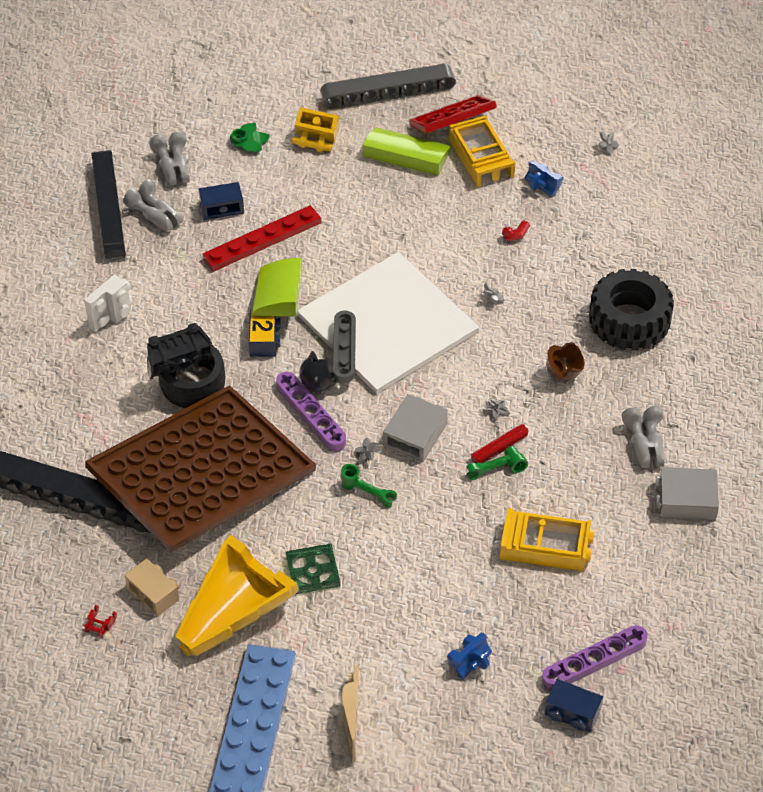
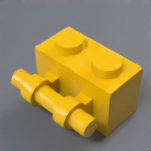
[292,107,340,152]

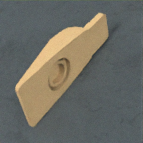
[342,664,359,763]

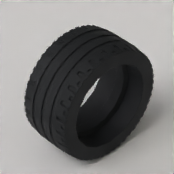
[159,345,226,408]

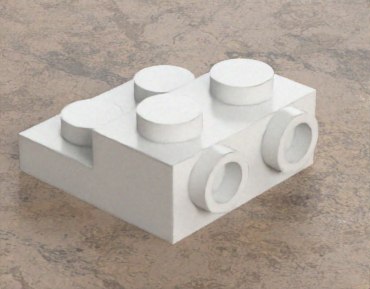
[84,274,133,333]

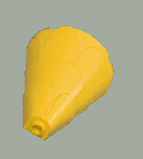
[175,534,299,657]

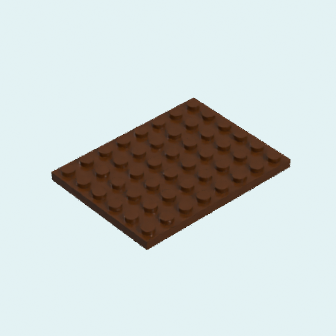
[85,385,316,553]

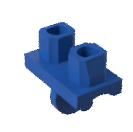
[524,160,563,197]
[447,632,492,679]

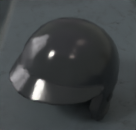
[299,351,337,392]

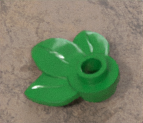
[230,123,270,152]

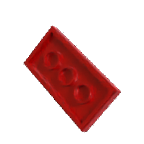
[409,95,497,134]

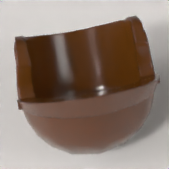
[546,342,585,382]

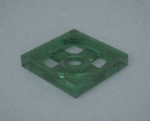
[285,543,341,594]

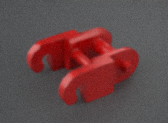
[84,605,117,638]

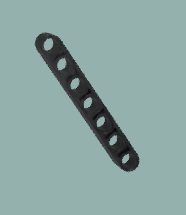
[91,150,126,259]

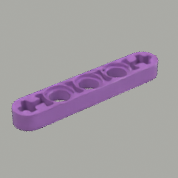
[276,372,346,452]
[542,625,648,691]

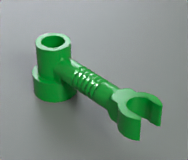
[466,446,528,480]
[340,464,397,507]

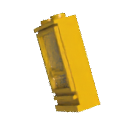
[449,115,515,188]
[500,508,595,572]

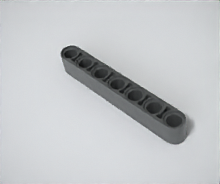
[320,64,456,109]

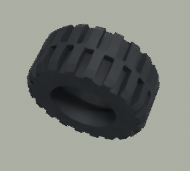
[589,268,674,351]

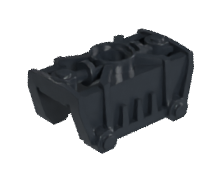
[147,323,213,380]

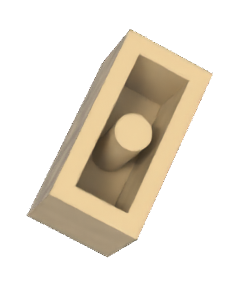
[125,558,179,617]

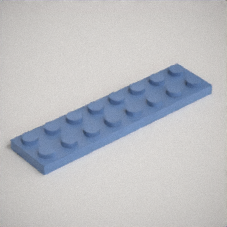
[209,644,296,792]

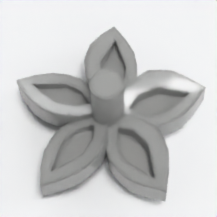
[598,132,619,155]
[483,283,505,303]
[482,398,510,420]
[355,437,379,463]

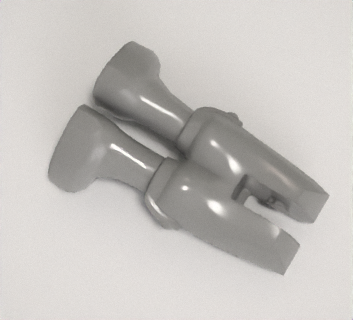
[149,132,190,186]
[123,179,183,232]
[621,406,665,468]

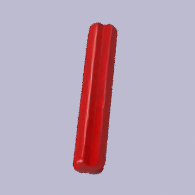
[471,424,529,463]

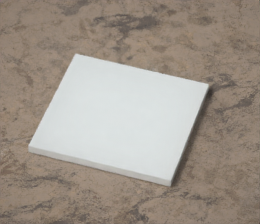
[297,252,479,394]

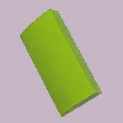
[362,127,452,176]
[252,258,302,317]

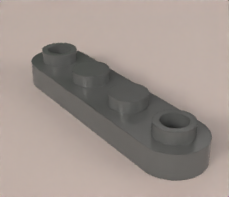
[333,310,356,383]

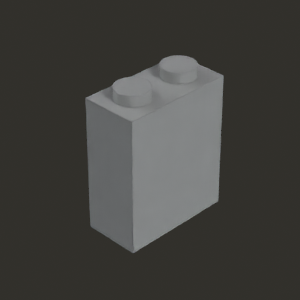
[383,394,448,462]
[655,467,719,521]

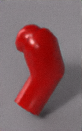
[502,220,530,241]

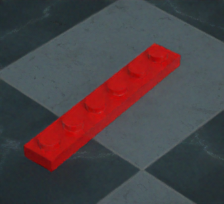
[202,205,322,272]

